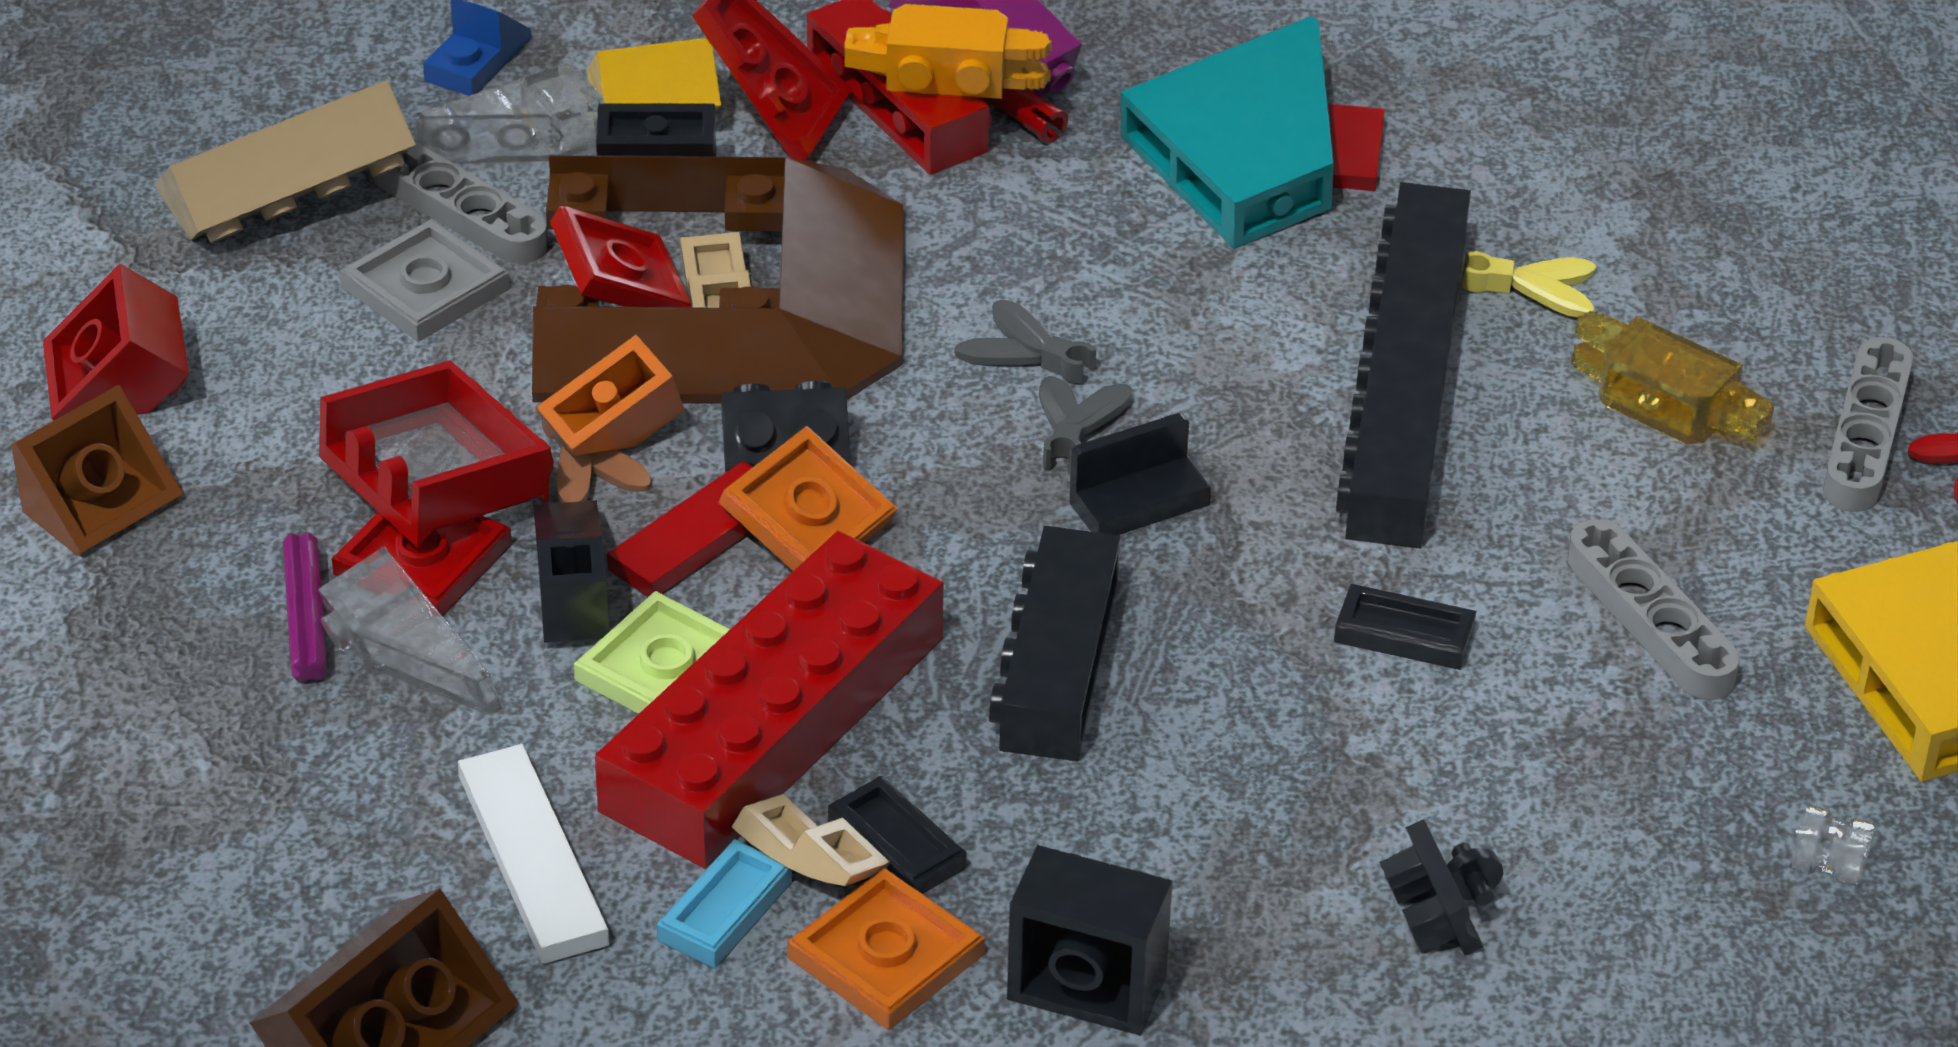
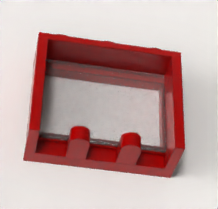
[319,360,554,548]

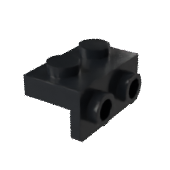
[721,381,850,471]

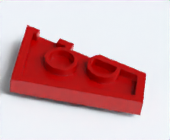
[692,0,852,160]

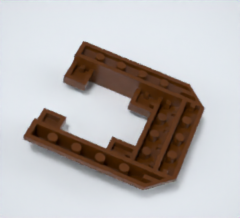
[532,155,903,404]

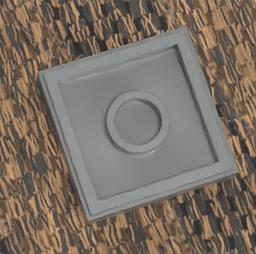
[339,219,510,342]

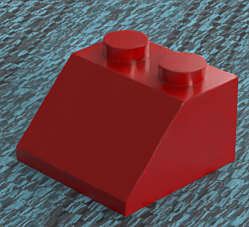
[43,263,189,420]

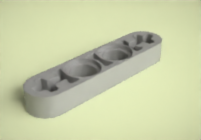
[371,141,548,264]
[1823,337,1913,512]
[1568,519,1740,700]

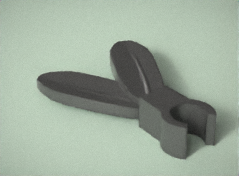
[954,300,1097,384]
[1039,376,1132,474]

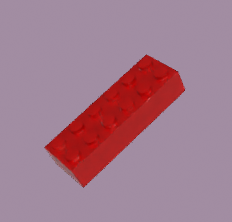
[595,530,944,870]

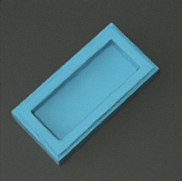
[656,839,792,969]

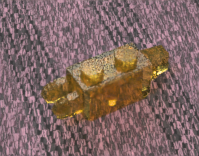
[1571,311,1775,445]

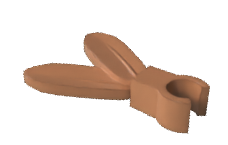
[542,418,651,503]

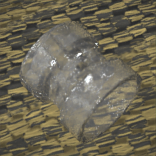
[1790,804,1876,888]

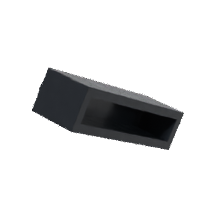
[989,526,1120,762]

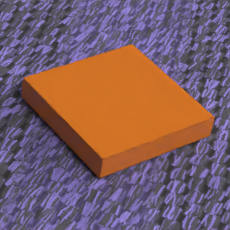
[718,426,898,571]
[787,868,985,1030]

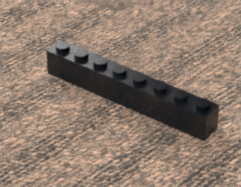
[1336,182,1471,549]

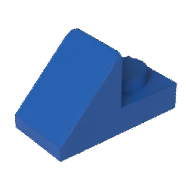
[423,0,531,97]

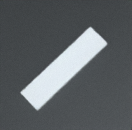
[458,744,609,964]

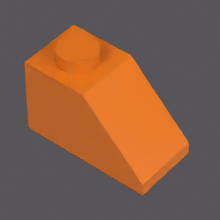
[536,335,685,455]

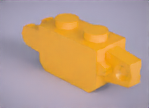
[845,4,1052,99]

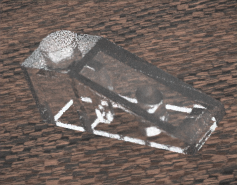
[318,547,502,716]

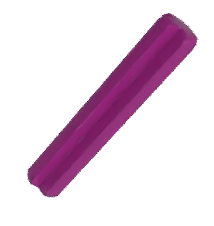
[283,532,327,683]

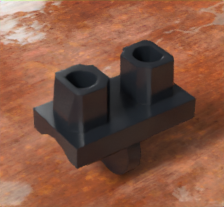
[1379,819,1504,956]

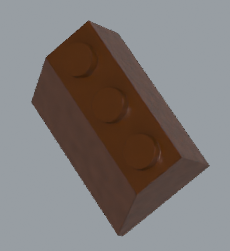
[249,888,519,1047]

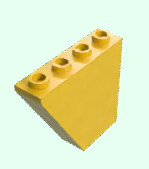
[1804,541,1958,782]

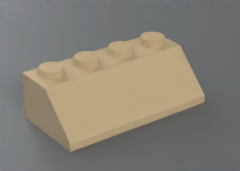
[155,80,416,243]

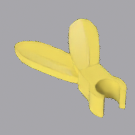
[1461,251,1596,318]

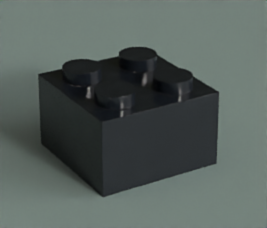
[1007,845,1173,1036]

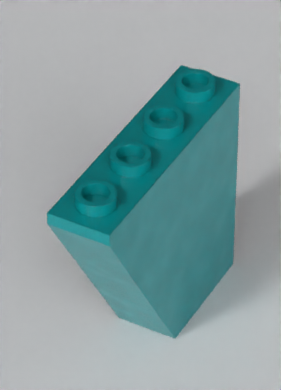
[1120,16,1333,249]

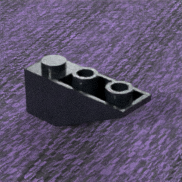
[533,500,609,643]

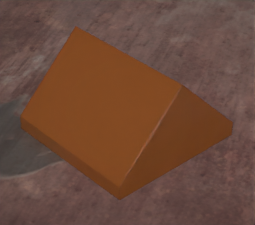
[11,384,183,555]

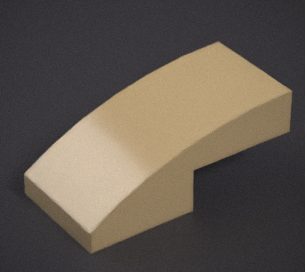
[680,232,751,308]
[732,794,890,886]

